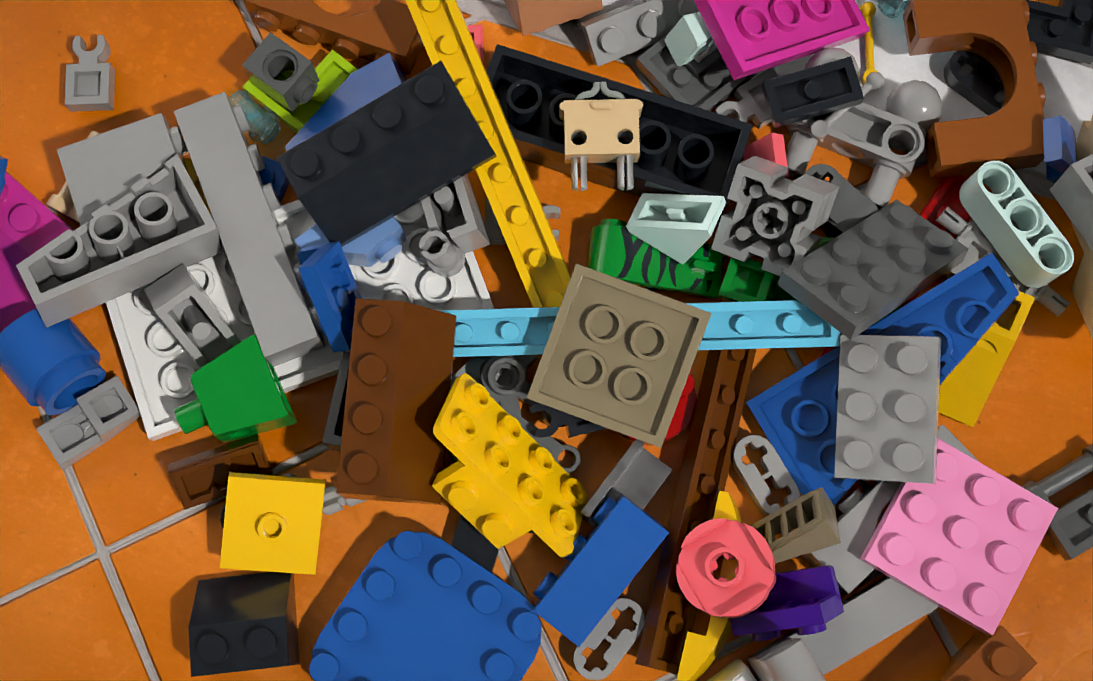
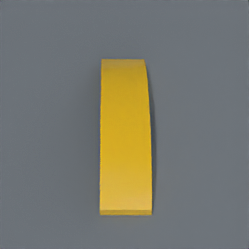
[677,491,742,681]

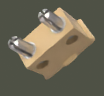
[559,82,643,191]

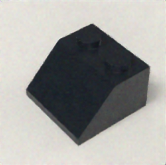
[188,572,300,677]

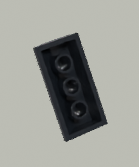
[277,61,497,247]

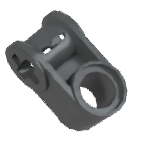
[805,164,879,238]

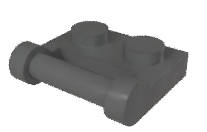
[1021,443,1093,560]

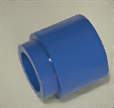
[0,308,106,415]

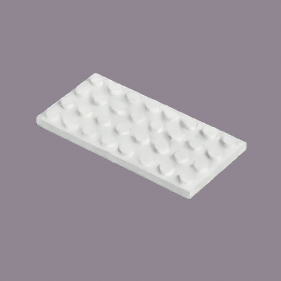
[106,200,495,441]

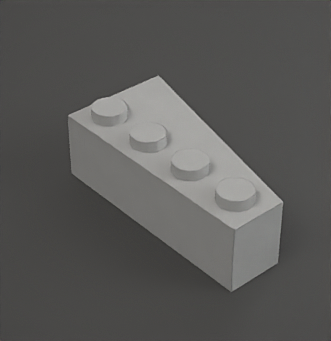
[16,154,222,328]

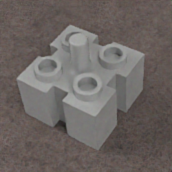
[711,156,840,276]

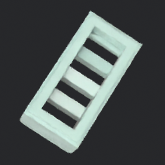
[664,12,715,66]

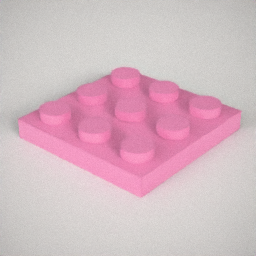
[860,438,1058,635]

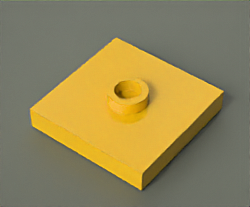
[220,472,325,575]

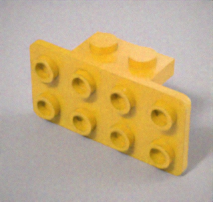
[432,373,588,557]

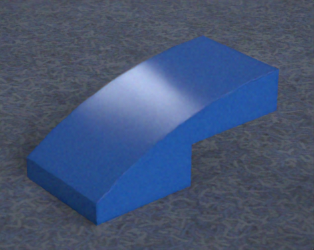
[1043,115,1077,184]

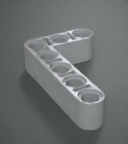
[747,576,939,681]

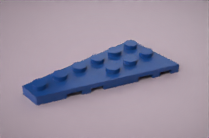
[746,253,1019,506]

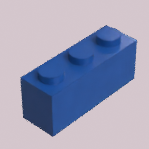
[533,493,669,647]

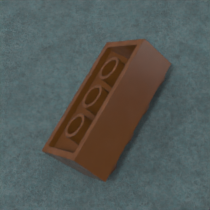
[336,298,457,505]

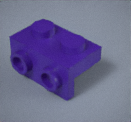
[730,565,844,641]

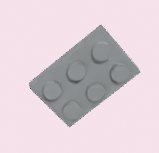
[834,335,941,484]

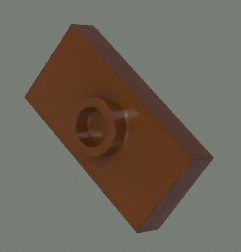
[168,434,274,510]

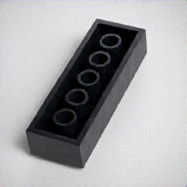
[486,44,753,223]

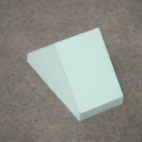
[626,193,726,265]

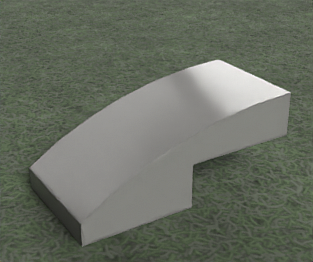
[36,376,141,470]

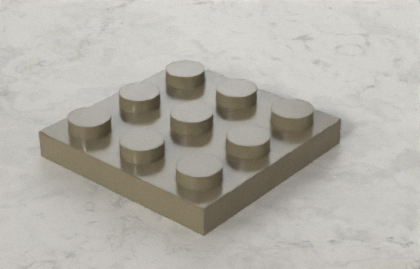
[527,264,712,448]

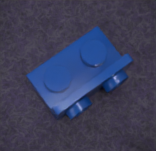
[297,241,362,353]

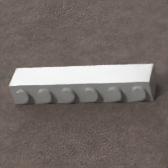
[174,92,325,367]

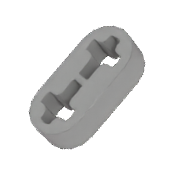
[731,435,800,516]
[573,598,645,680]

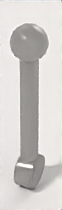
[810,72,884,140]

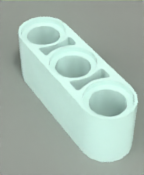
[959,161,1074,288]

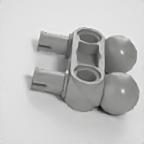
[785,47,942,210]

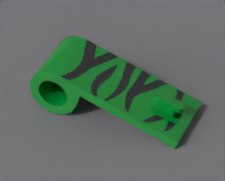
[587,219,723,300]

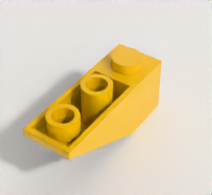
[938,291,1035,427]

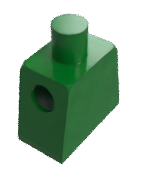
[174,334,297,442]

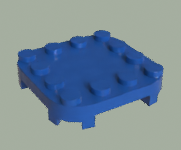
[309,531,541,681]

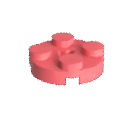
[676,518,776,618]

